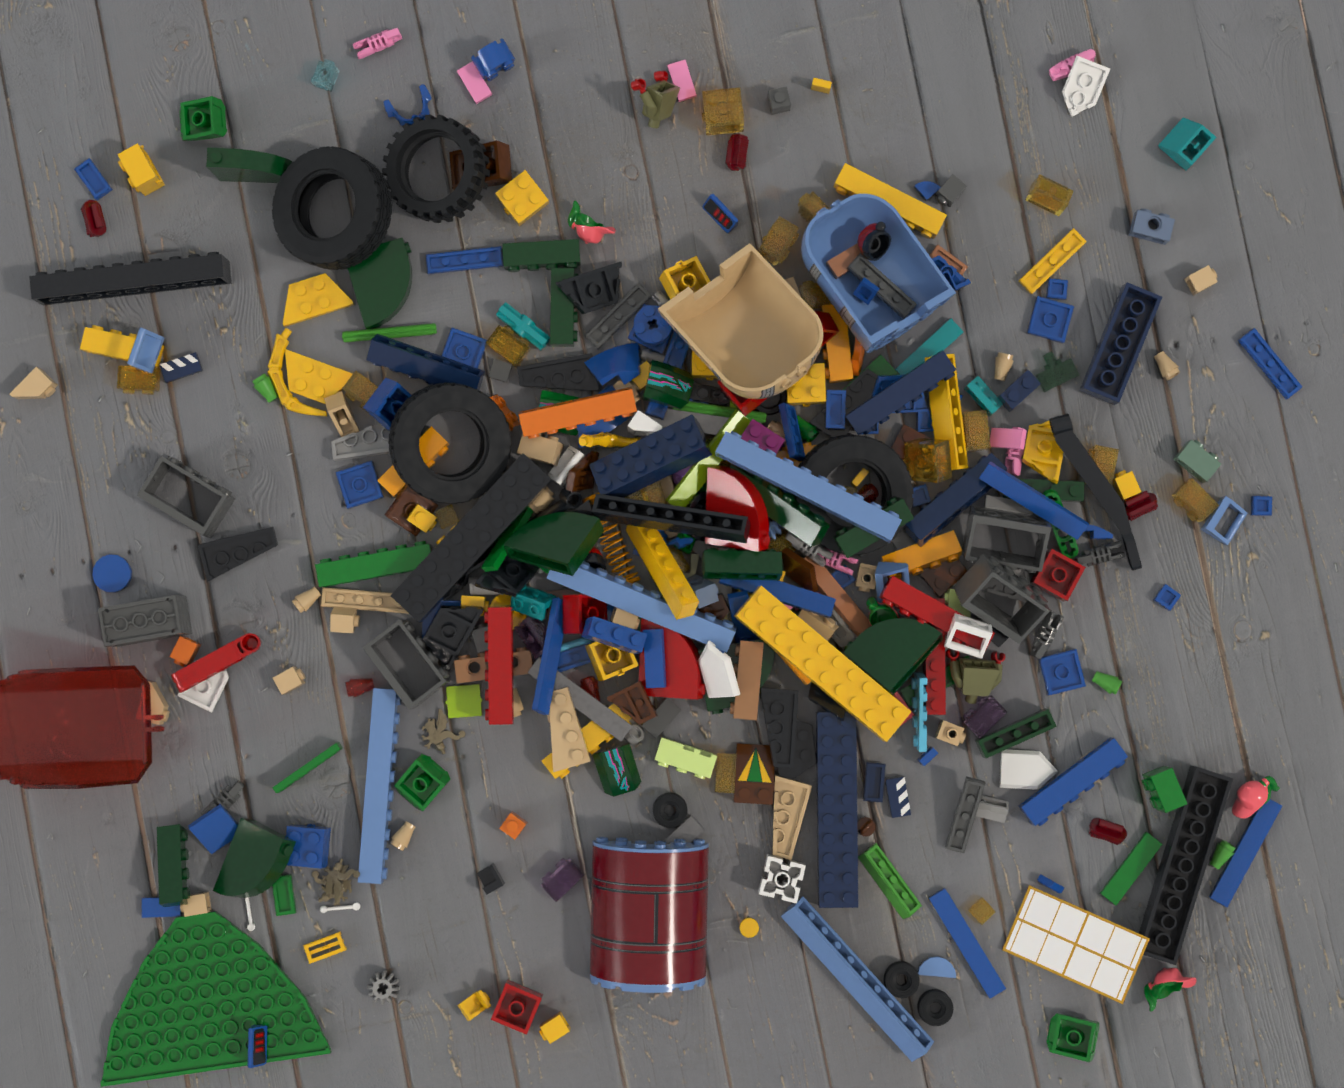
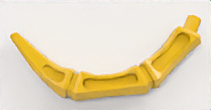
[267,328,327,416]
[579,432,641,448]

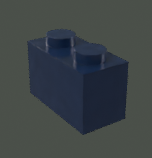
[998,370,1041,412]

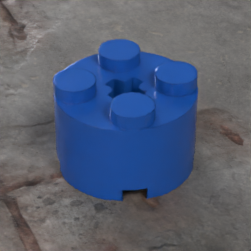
[471,38,515,81]
[634,305,672,347]

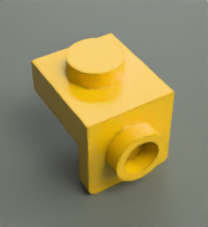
[406,504,437,533]
[457,990,491,1021]

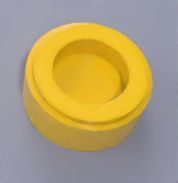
[739,917,759,938]

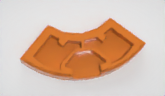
[851,337,865,376]

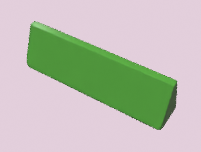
[858,843,922,919]

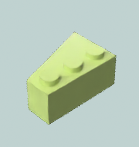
[655,737,717,779]

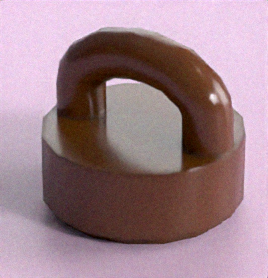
[857,817,876,837]

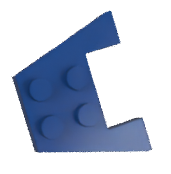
[861,374,934,434]

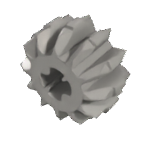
[367,970,401,1005]

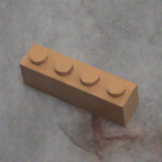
[730,640,764,720]

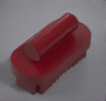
[725,134,749,171]
[81,200,106,237]
[1124,491,1158,521]
[1089,818,1127,845]

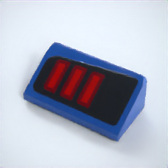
[703,194,738,233]
[248,1025,267,1068]

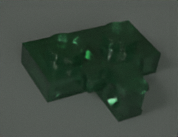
[1036,351,1079,392]

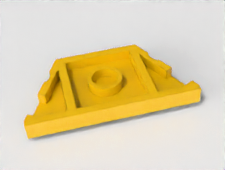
[283,273,354,327]
[285,349,356,405]
[1022,421,1063,484]

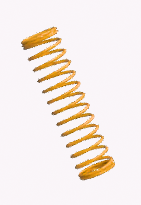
[582,492,641,584]

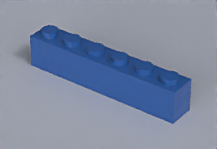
[1018,737,1128,826]

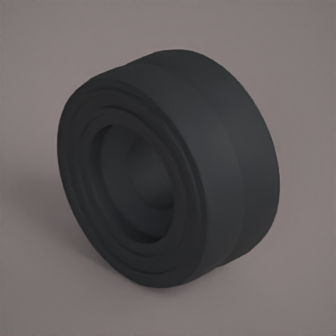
[653,792,688,828]
[884,961,920,998]
[917,989,954,1026]

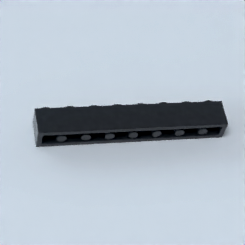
[592,494,751,543]

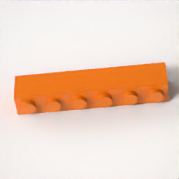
[518,387,637,439]

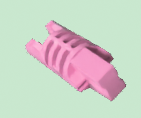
[353,28,402,59]
[1048,49,1096,81]
[1004,427,1026,476]
[817,547,858,575]

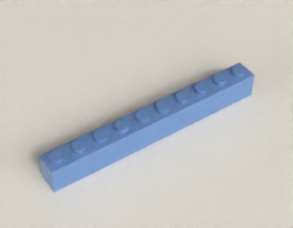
[715,431,902,543]
[546,561,737,653]
[358,688,401,884]
[781,896,934,1062]

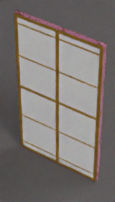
[1002,885,1150,1004]

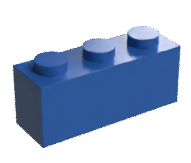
[581,616,647,654]

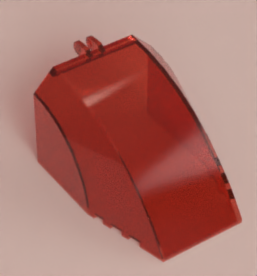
[0,665,164,789]

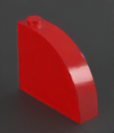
[705,465,770,552]
[639,618,706,700]

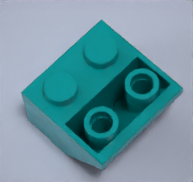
[1158,117,1217,171]

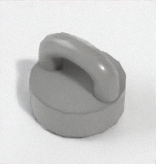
[624,724,644,744]

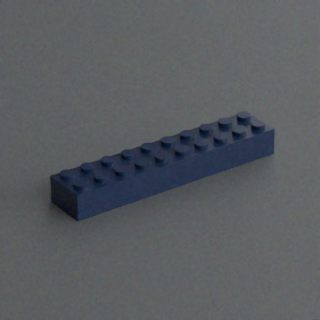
[816,712,858,908]

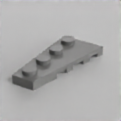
[331,423,390,462]

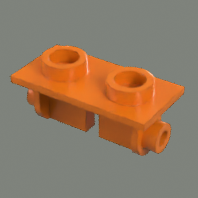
[489,394,520,432]

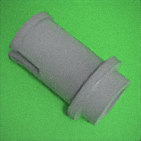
[652,290,669,307]
[640,348,665,363]

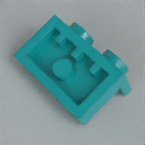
[963,376,1003,417]
[510,585,557,620]

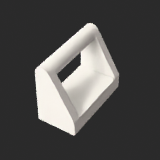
[627,410,662,436]
[548,445,585,488]
[944,613,993,659]

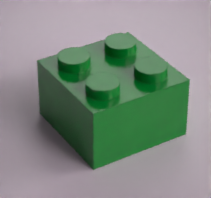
[1142,766,1187,813]

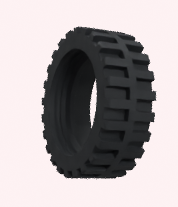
[382,114,490,223]

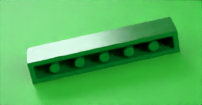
[315,541,432,588]

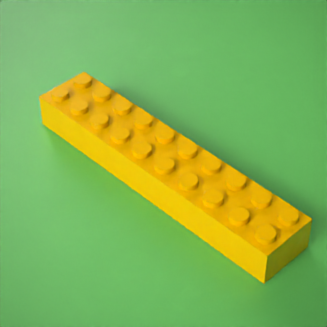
[734,586,911,742]

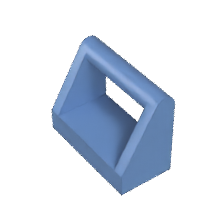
[127,327,165,374]
[1201,496,1248,546]
[875,562,910,603]

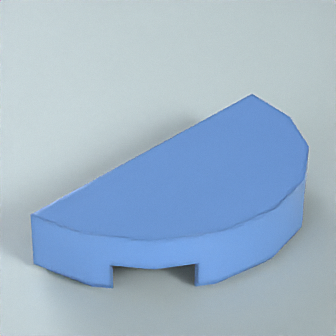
[917,956,956,978]

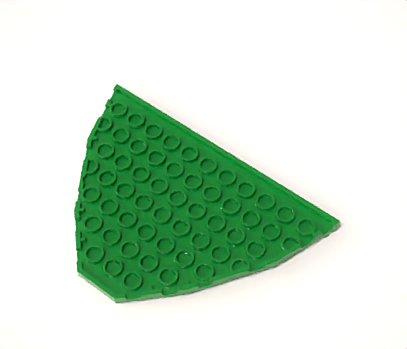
[100,911,332,1087]

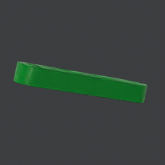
[1043,489,1079,559]

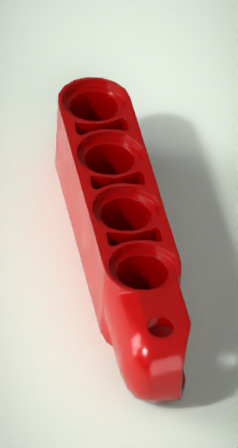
[171,633,261,693]

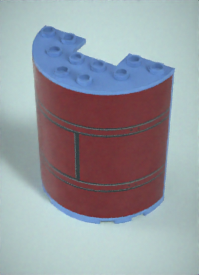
[590,837,709,993]

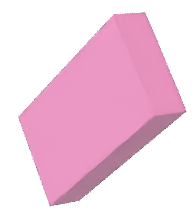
[667,60,697,102]
[457,61,492,104]
[989,428,1027,450]

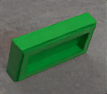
[272,874,297,916]

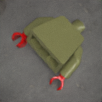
[631,71,680,129]
[946,649,1006,704]

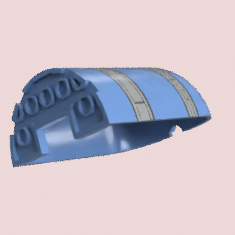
[801,194,956,353]

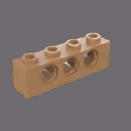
[454,647,534,684]

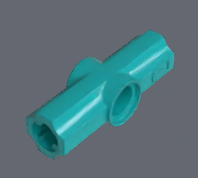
[496,302,550,351]

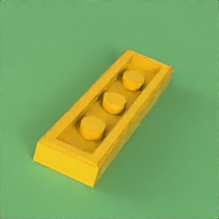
[1018,228,1087,295]

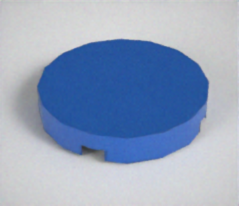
[92,554,132,593]

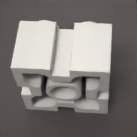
[758,854,806,904]

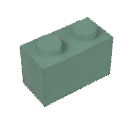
[1173,440,1221,483]

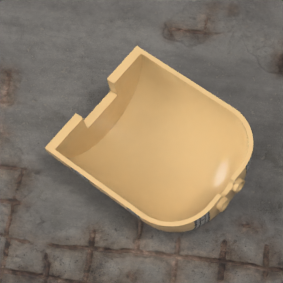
[658,243,823,399]

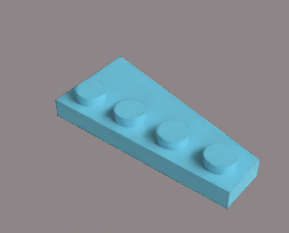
[911,672,928,752]

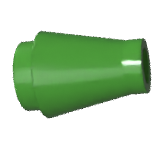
[252,373,278,403]
[1092,671,1122,695]
[1209,839,1236,869]

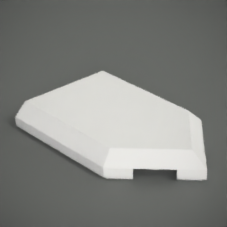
[1062,56,1110,117]
[698,640,740,698]
[177,660,229,713]
[999,749,1058,790]

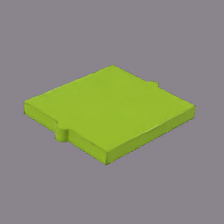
[445,684,483,718]

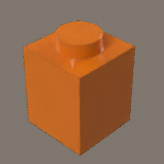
[170,636,202,667]
[499,811,528,840]

